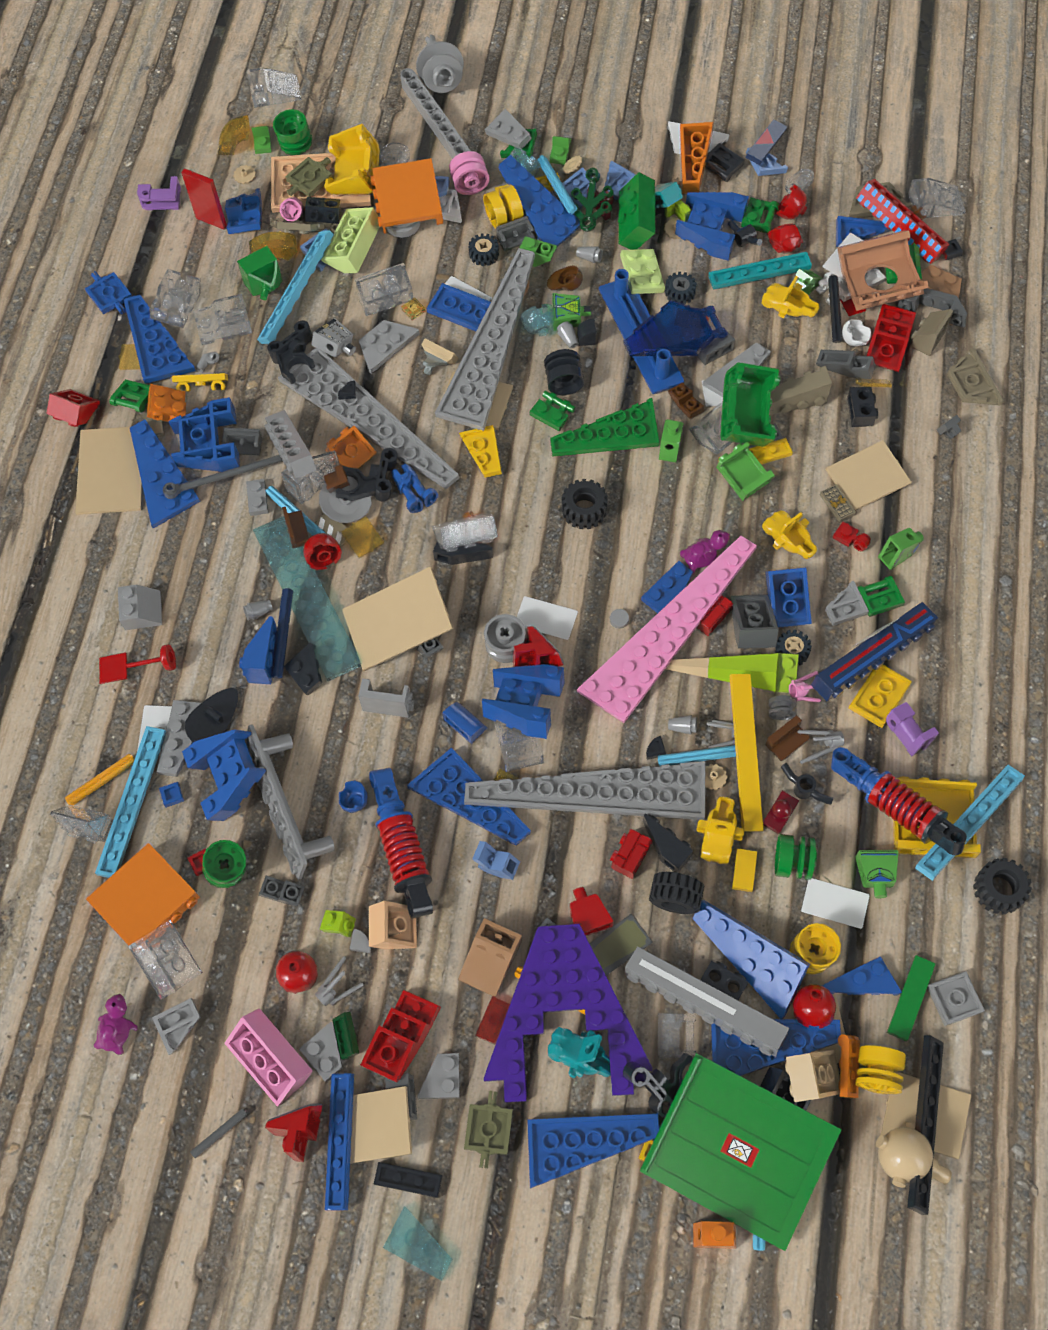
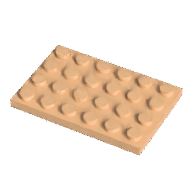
[271,153,371,213]

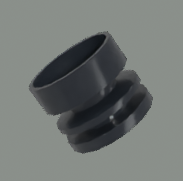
[544,349,584,396]

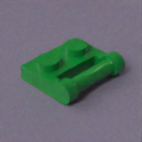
[741,197,779,233]
[109,379,150,413]
[857,576,905,617]

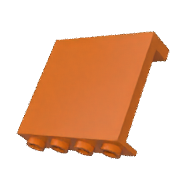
[370,158,443,234]
[86,843,200,955]

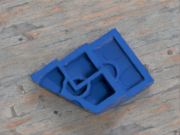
[225,188,262,234]

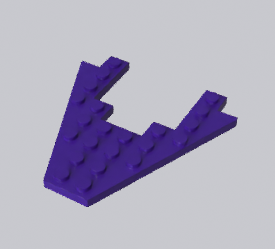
[484,924,653,1103]

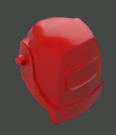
[767,223,803,254]

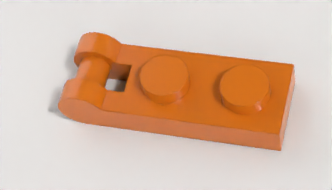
[838,1034,860,1098]

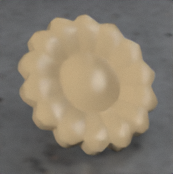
[563,155,582,174]
[233,165,256,184]
[664,218,683,239]
[705,764,727,790]

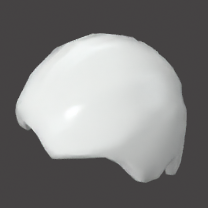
[842,319,872,347]

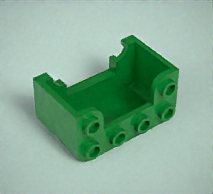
[720,362,780,447]

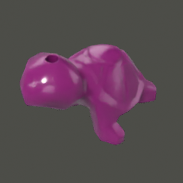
[680,530,730,574]
[93,994,138,1055]

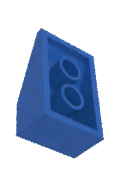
[766,567,812,627]
[239,616,277,685]

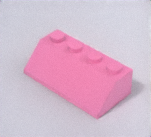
[225,1008,313,1107]

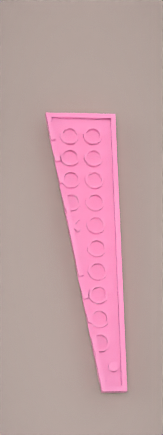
[577,536,757,723]

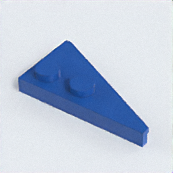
[836,216,893,247]
[821,956,902,996]

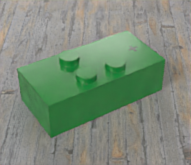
[618,172,655,250]

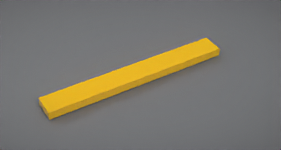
[730,674,763,832]

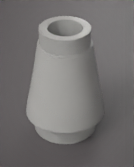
[576,246,603,263]
[557,322,579,349]
[243,600,273,621]
[668,715,697,735]

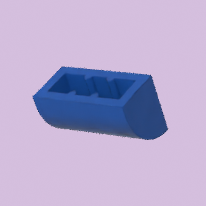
[442,702,487,744]

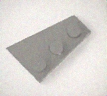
[485,109,531,149]

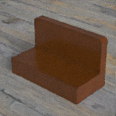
[282,506,309,549]
[765,715,810,761]

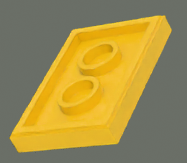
[848,665,912,728]

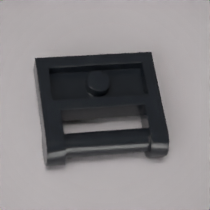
[705,143,745,182]

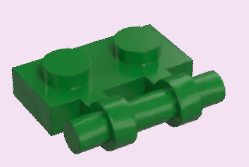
[529,390,576,431]

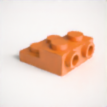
[147,384,186,422]
[325,426,377,469]

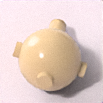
[876,1123,952,1188]

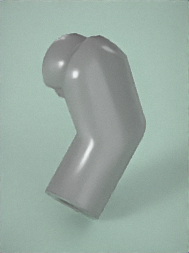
[196,352,219,373]

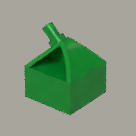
[237,246,283,300]

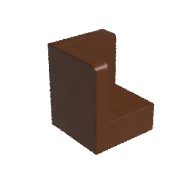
[324,465,350,493]

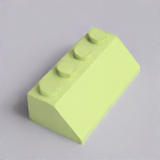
[321,207,380,273]

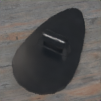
[185,688,238,742]

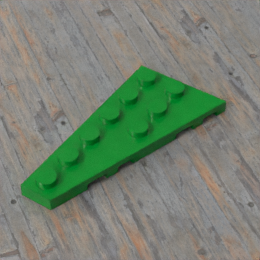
[550,398,659,457]

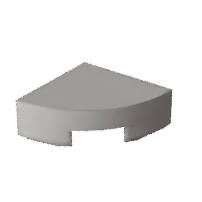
[350,929,371,954]

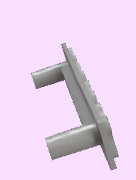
[245,724,334,880]

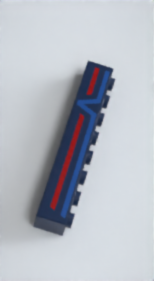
[811,602,938,702]

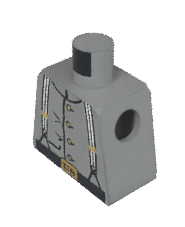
[311,318,356,357]

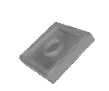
[927,971,985,1026]

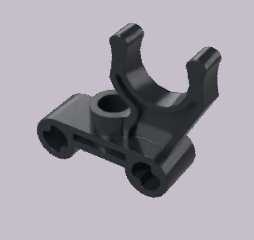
[267,320,315,384]
[336,448,398,502]
[623,1052,693,1117]

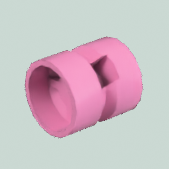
[280,197,304,221]

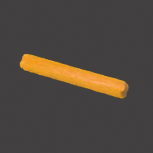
[65,754,135,806]

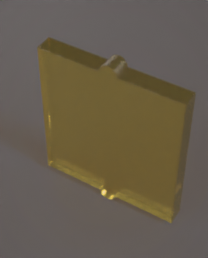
[119,344,140,370]
[856,378,892,387]
[341,516,384,558]

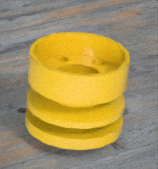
[789,923,841,975]
[855,1045,906,1094]

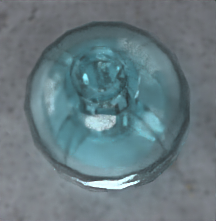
[510,148,541,176]
[520,304,555,336]

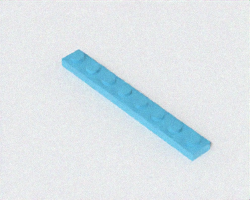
[257,230,334,344]
[95,726,166,878]
[915,765,1025,881]

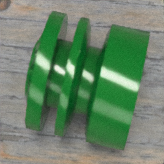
[273,109,312,155]
[774,834,817,880]
[202,840,246,888]

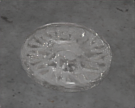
[380,143,410,166]

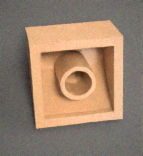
[369,901,417,949]

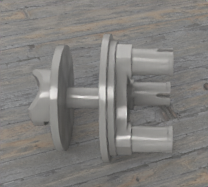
[416,34,464,93]

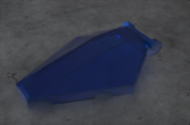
[623,300,728,356]

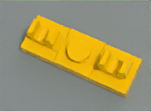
[172,373,228,392]

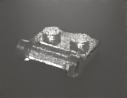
[658,1013,696,1058]

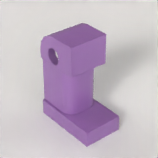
[137,176,181,210]
[886,702,939,757]

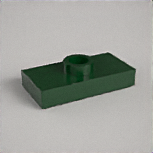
[332,1012,359,1060]

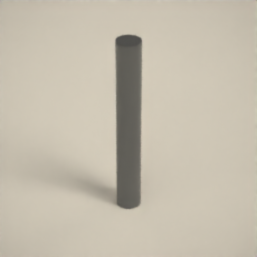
[190,1108,248,1158]

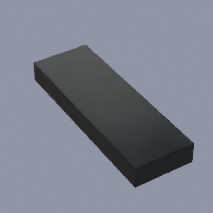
[373,1162,443,1198]

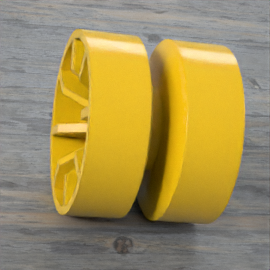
[483,185,524,229]

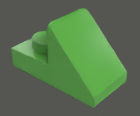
[251,126,272,154]
[550,136,571,165]
[794,269,823,295]

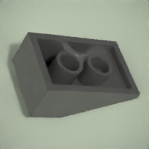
[730,595,778,649]

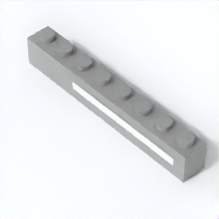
[625,946,789,1057]

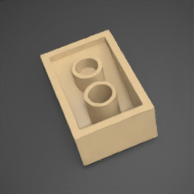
[785,1050,840,1102]

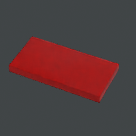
[181,168,227,230]

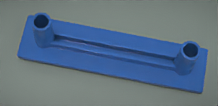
[599,269,684,394]

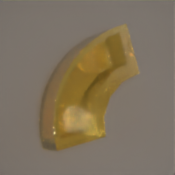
[217,115,250,155]
[249,232,298,261]

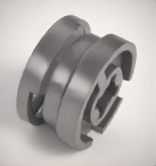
[769,695,797,720]

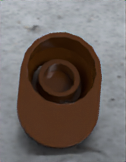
[547,265,583,291]

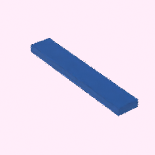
[325,1073,354,1211]

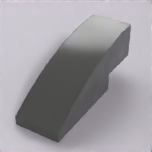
[816,349,876,380]

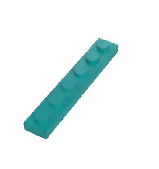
[708,252,812,290]

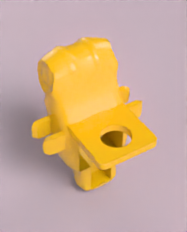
[762,276,819,318]
[762,510,817,559]
[696,797,744,864]

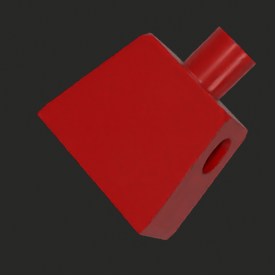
[569,887,613,936]

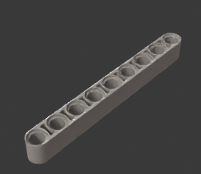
[400,68,471,159]

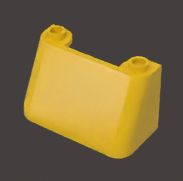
[324,124,380,195]

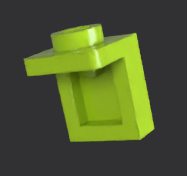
[665,199,691,222]
[320,910,356,938]

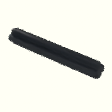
[828,275,842,343]

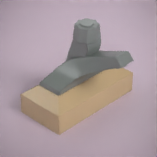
[422,339,458,375]

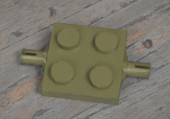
[285,157,333,197]
[464,1091,513,1169]

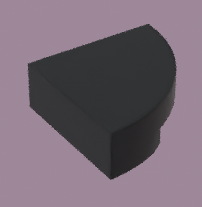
[338,380,356,400]
[646,736,666,760]

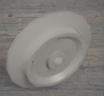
[319,476,371,523]

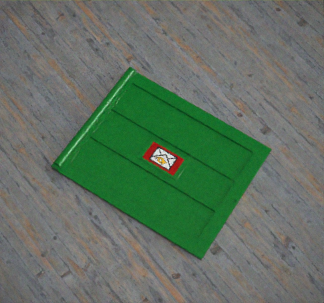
[640,1053,842,1251]

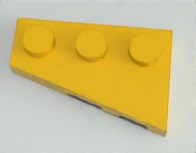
[459,425,502,478]

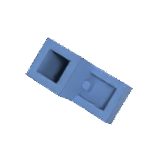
[473,841,520,880]

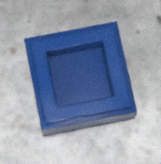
[159,782,184,808]

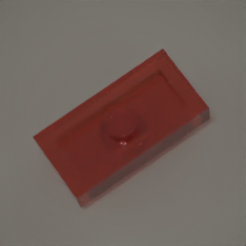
[475,996,510,1045]

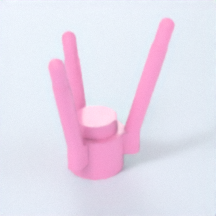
[789,671,821,702]

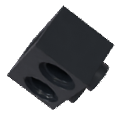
[305,197,340,224]
[847,386,878,427]
[700,960,748,1001]

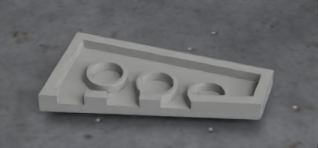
[703,343,771,397]
[157,700,201,777]

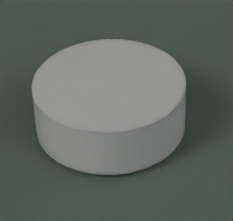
[610,609,629,629]

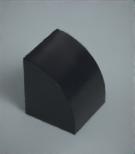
[577,318,596,346]

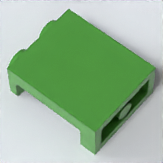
[716,442,775,501]

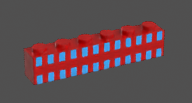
[856,179,950,264]

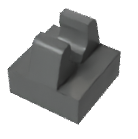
[937,415,961,439]

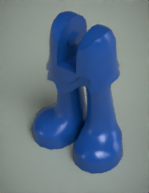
[391,463,438,513]

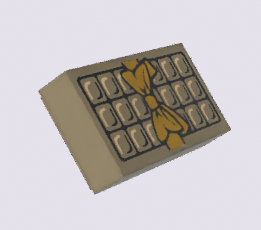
[820,484,856,523]

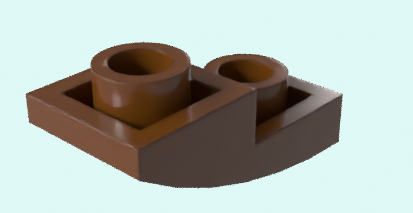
[668,382,705,420]

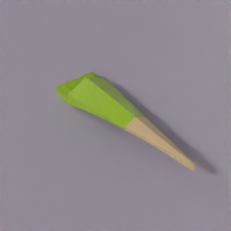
[666,653,799,693]

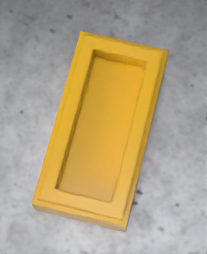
[732,848,757,892]

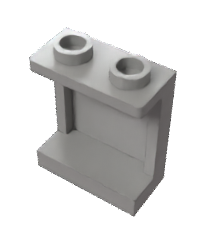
[358,678,414,718]

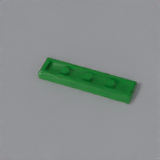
[886,955,936,1042]

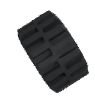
[562,479,608,530]
[973,858,1032,915]
[649,871,705,914]

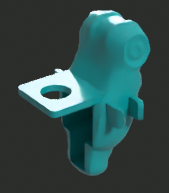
[548,1027,611,1078]

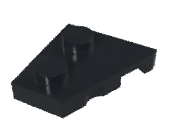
[284,642,322,695]

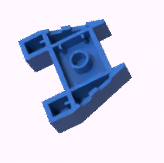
[675,192,749,261]
[169,397,240,472]
[482,664,565,739]
[182,729,266,821]

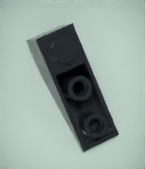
[433,533,494,565]
[643,813,693,872]

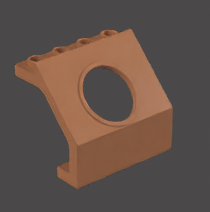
[837,230,928,311]

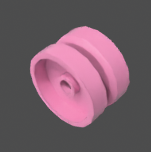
[449,151,489,195]

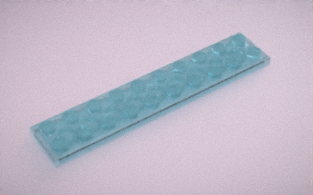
[253,516,362,681]

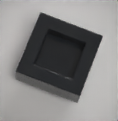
[943,239,963,260]

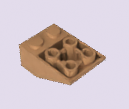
[458,918,522,998]

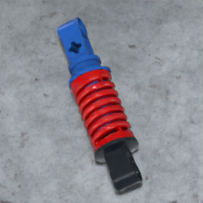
[831,747,967,855]
[369,768,433,919]

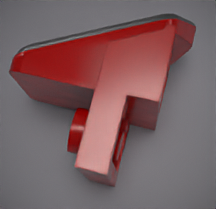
[513,626,564,667]
[265,1104,322,1162]

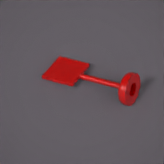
[99,644,176,684]

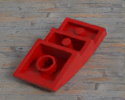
[866,304,916,372]
[360,990,441,1083]

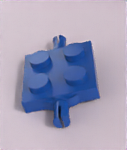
[85,271,132,315]

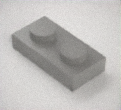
[246,479,268,516]

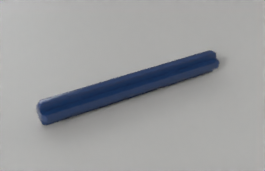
[271,588,293,679]

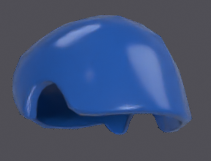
[339,780,368,813]

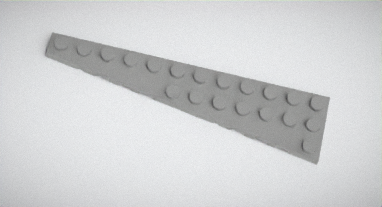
[435,248,535,431]
[278,348,459,489]
[464,761,705,820]

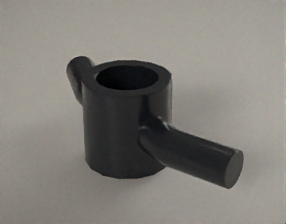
[728,220,763,247]
[781,763,833,805]

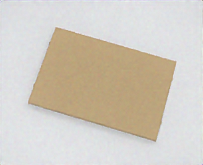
[75,427,142,515]
[342,567,453,671]

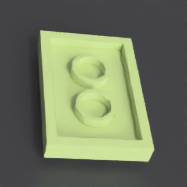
[620,249,665,294]

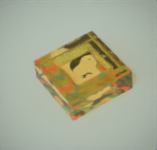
[401,297,426,320]

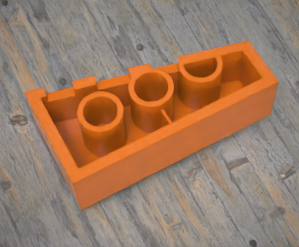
[680,122,713,194]

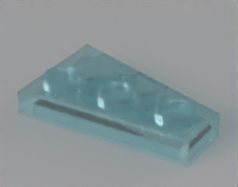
[383,1206,453,1281]

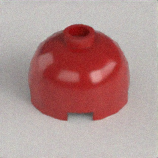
[776,184,807,220]
[303,533,342,570]
[276,950,318,994]
[793,984,836,1028]

